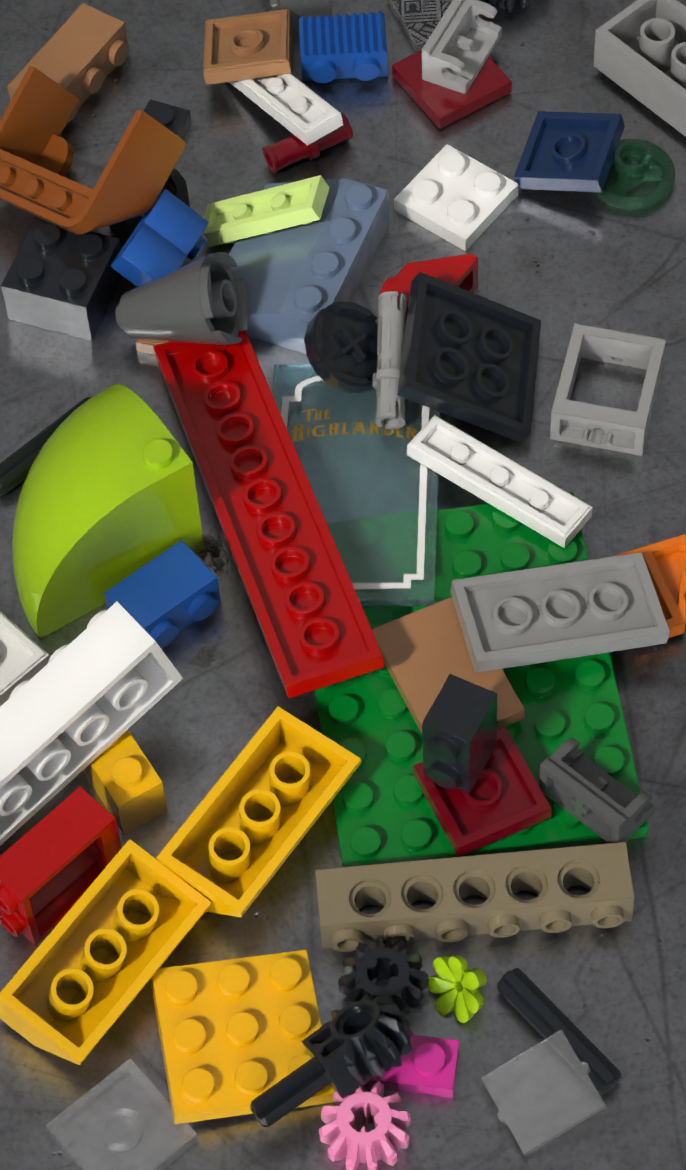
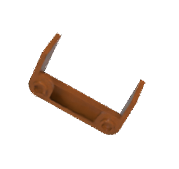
[0,66,187,234]

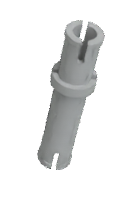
[372,291,407,429]

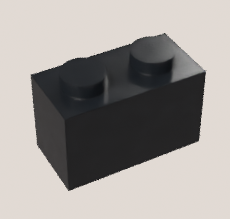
[422,674,497,794]

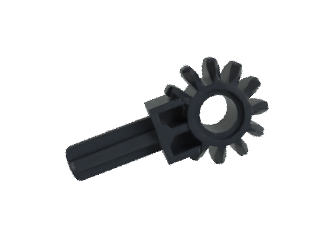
[250,993,413,1127]

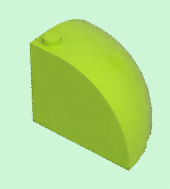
[12,384,205,640]

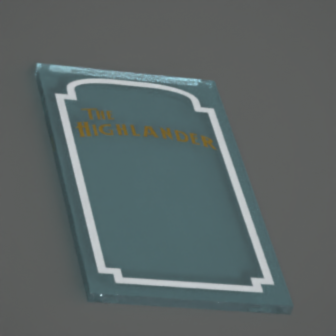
[272,364,440,606]

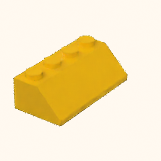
[156,706,361,917]
[0,839,212,1065]

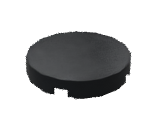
[304,301,378,393]

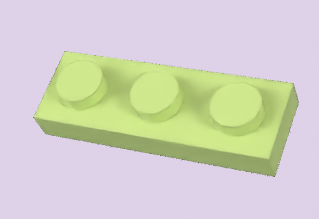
[203,175,330,248]

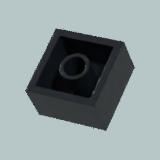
[1,217,123,341]

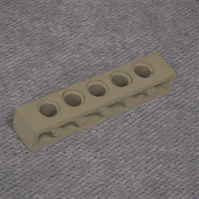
[315,842,634,952]

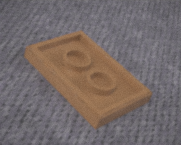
[372,597,525,734]

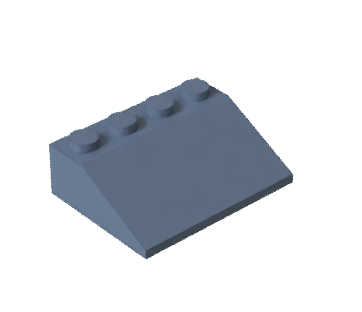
[229,178,389,354]

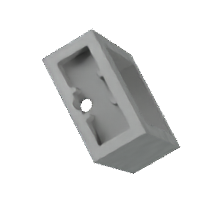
[550,323,666,456]

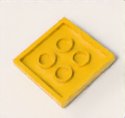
[150,949,334,1125]

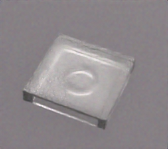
[46,1059,198,1170]

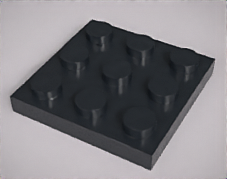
[397,272,541,443]

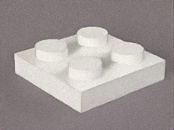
[394,144,518,251]

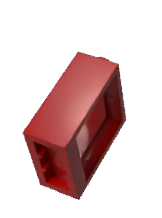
[0,787,122,946]

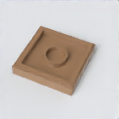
[203,9,292,85]

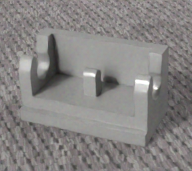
[422,0,502,94]

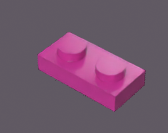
[363,1035,459,1098]

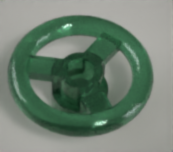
[593,139,676,210]

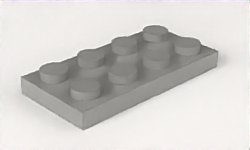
[450,552,670,673]

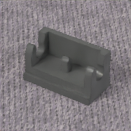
[539,737,654,843]

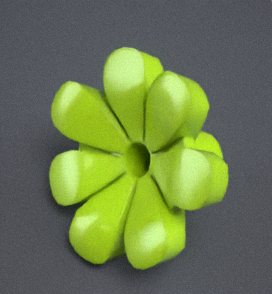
[428,955,487,1023]

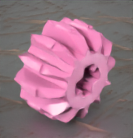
[319,1081,411,1170]

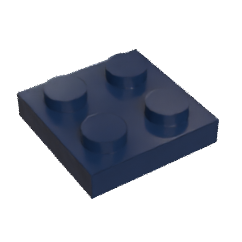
[514,111,625,192]

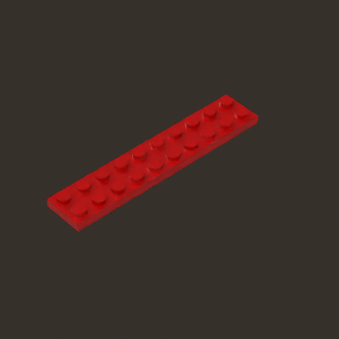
[153,330,384,699]

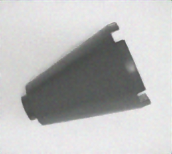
[115,252,249,346]

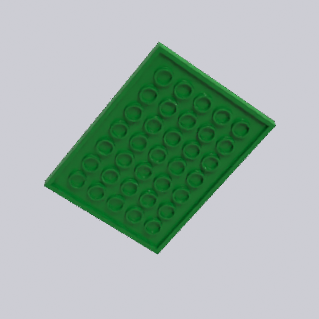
[314,492,649,867]

